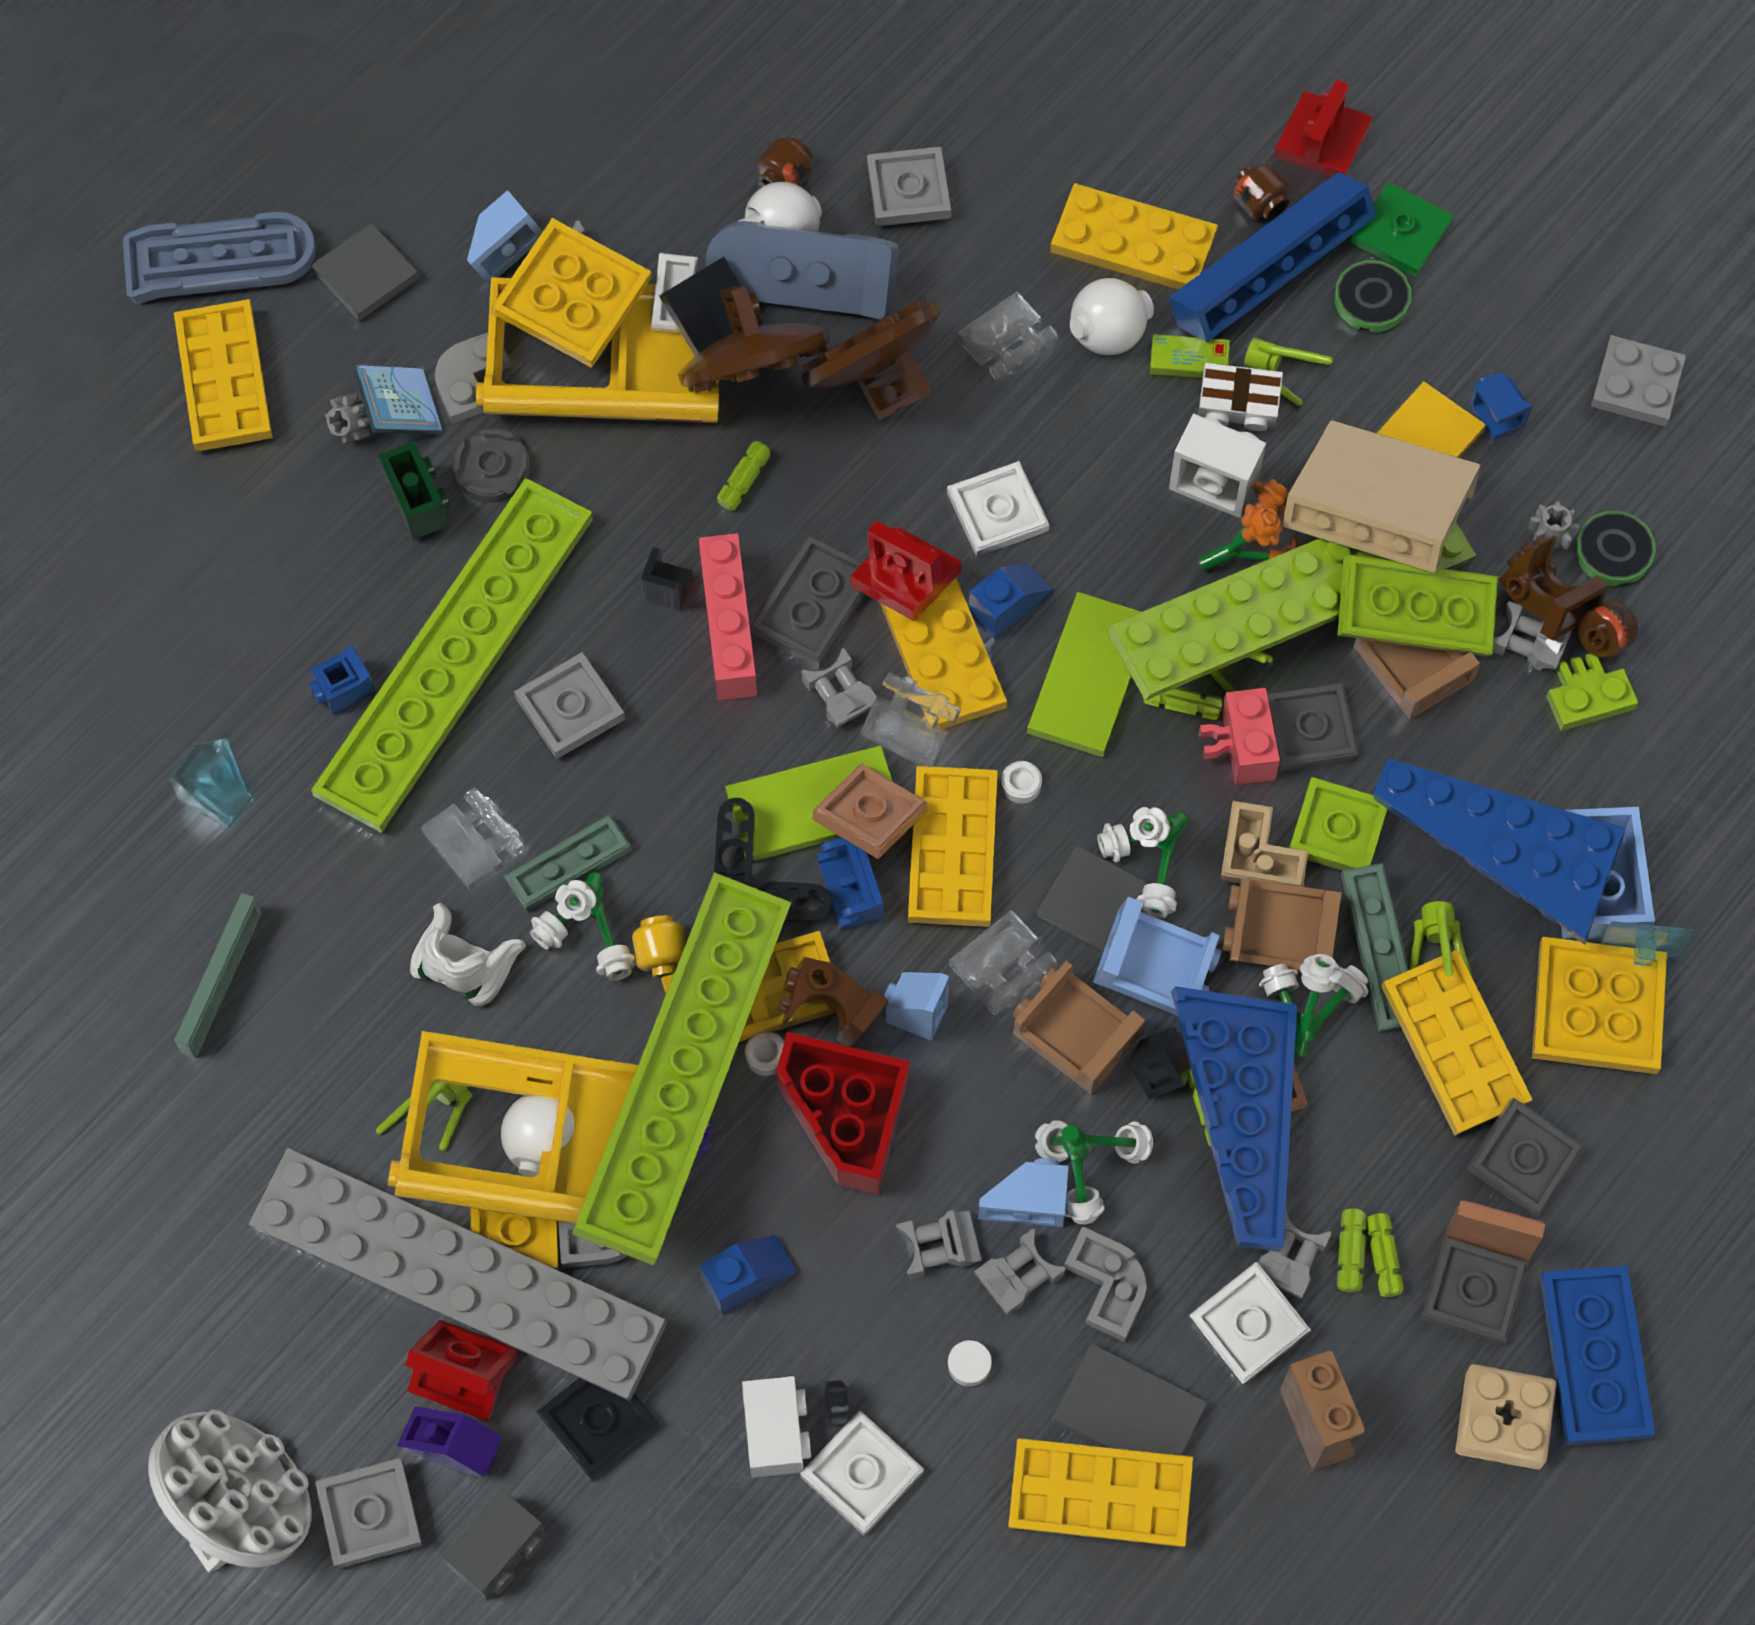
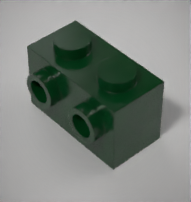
[378,441,451,540]

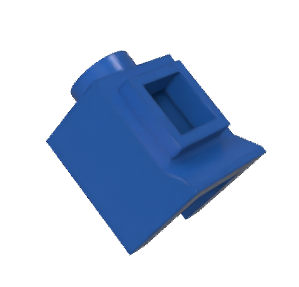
[1469,372,1533,440]
[308,645,376,715]

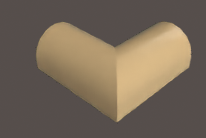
[1220,801,1308,887]

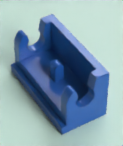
[816,837,884,931]

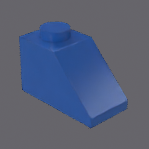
[968,563,1054,639]
[699,1235,797,1314]

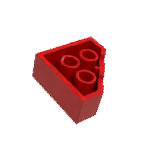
[776,1032,910,1195]

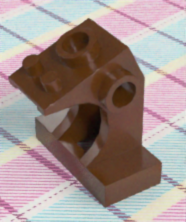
[1499,535,1609,641]
[777,957,889,1047]

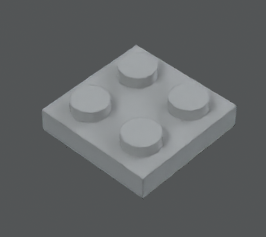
[867,147,951,226]
[1591,335,1686,427]
[514,652,625,759]
[315,1458,423,1570]

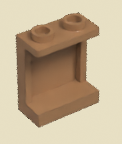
[1354,638,1480,720]
[1222,878,1342,970]
[1013,961,1146,1094]
[1280,1351,1365,1471]

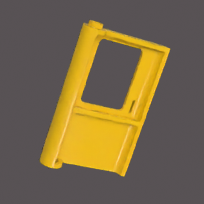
[476,277,719,423]
[387,1031,638,1224]

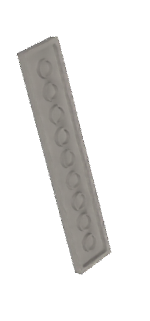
[248,1148,667,1401]

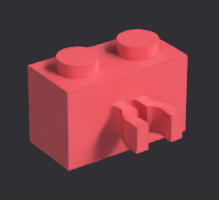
[1199,688,1280,785]

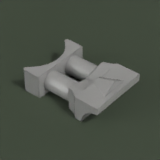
[1493,601,1573,671]
[802,648,880,727]
[896,1210,982,1280]
[1258,1212,1332,1299]
[974,1229,1066,1315]

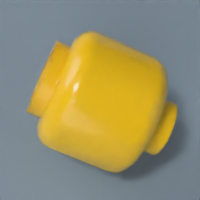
[632,915,687,979]

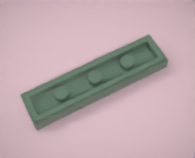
[1341,863,1409,1033]
[174,892,262,1058]

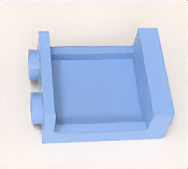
[1093,897,1221,1016]

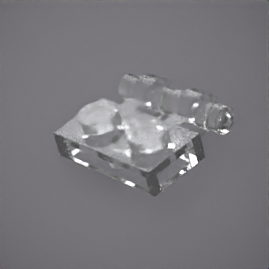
[957,292,1058,380]
[860,672,961,767]
[421,788,525,891]
[949,910,1058,1015]

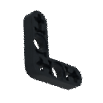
[714,797,832,922]

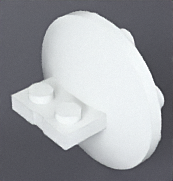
[148,1410,312,1573]

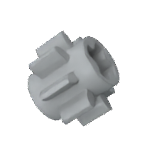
[325,392,373,443]
[1528,501,1580,550]

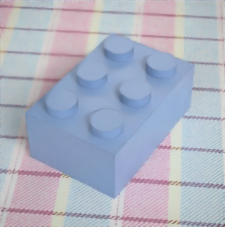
[1561,807,1655,942]

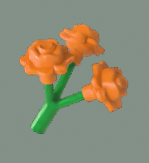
[1198,479,1302,572]

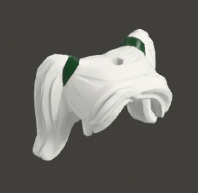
[410,903,526,1006]

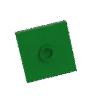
[1350,181,1454,277]

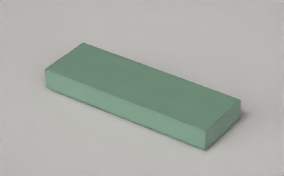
[505,814,632,913]

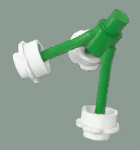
[1097,807,1188,919]
[530,872,636,981]
[1259,954,1369,1057]
[1035,1120,1153,1224]

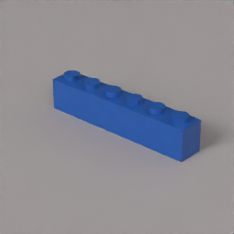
[1169,172,1376,342]

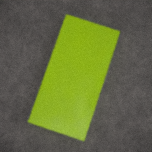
[1338,554,1498,657]
[1027,592,1141,758]
[725,745,892,862]

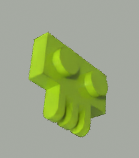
[1546,653,1639,731]

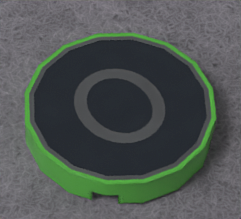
[1334,260,1411,332]
[1575,511,1656,586]

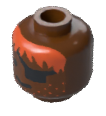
[757,138,813,186]
[1233,164,1289,221]
[1578,601,1638,658]

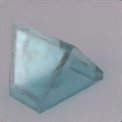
[169,738,253,829]

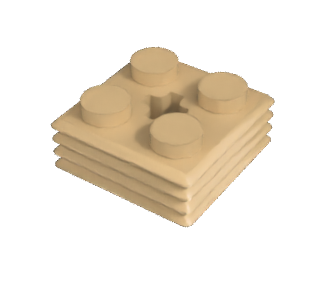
[1455,1364,1556,1470]

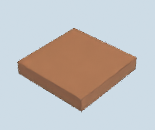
[812,763,927,859]
[1445,1200,1545,1262]

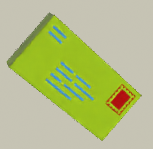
[1150,334,1230,378]

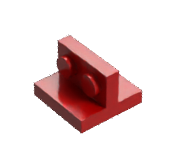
[1274,79,1373,177]
[850,520,962,621]
[405,1320,518,1421]

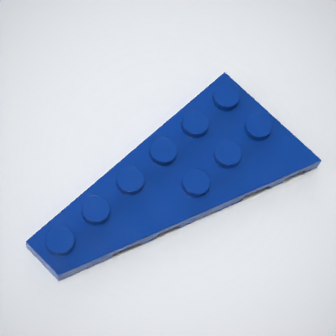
[1373,758,1625,945]
[1171,986,1297,1252]

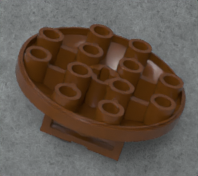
[678,286,830,393]
[801,297,942,420]

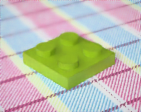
[1290,777,1387,871]

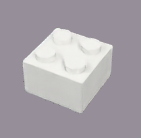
[1169,414,1266,518]

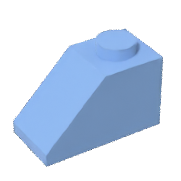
[467,190,543,285]
[884,972,949,1041]
[978,1158,1069,1227]

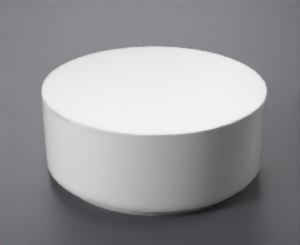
[1001,761,1042,804]
[745,1031,784,1076]
[948,1340,991,1387]

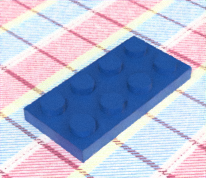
[1540,1265,1655,1446]

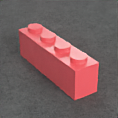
[699,533,757,701]

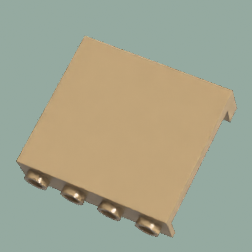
[1282,420,1481,573]

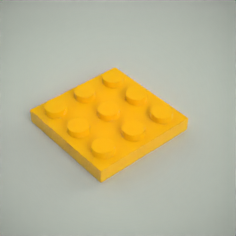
[492,218,651,368]
[1532,937,1667,1074]

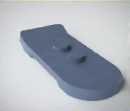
[123,212,316,304]
[706,221,899,319]

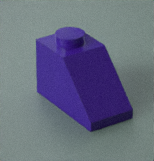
[397,1407,502,1477]

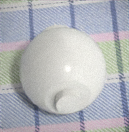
[737,182,822,232]
[1070,278,1154,355]
[501,1095,575,1177]

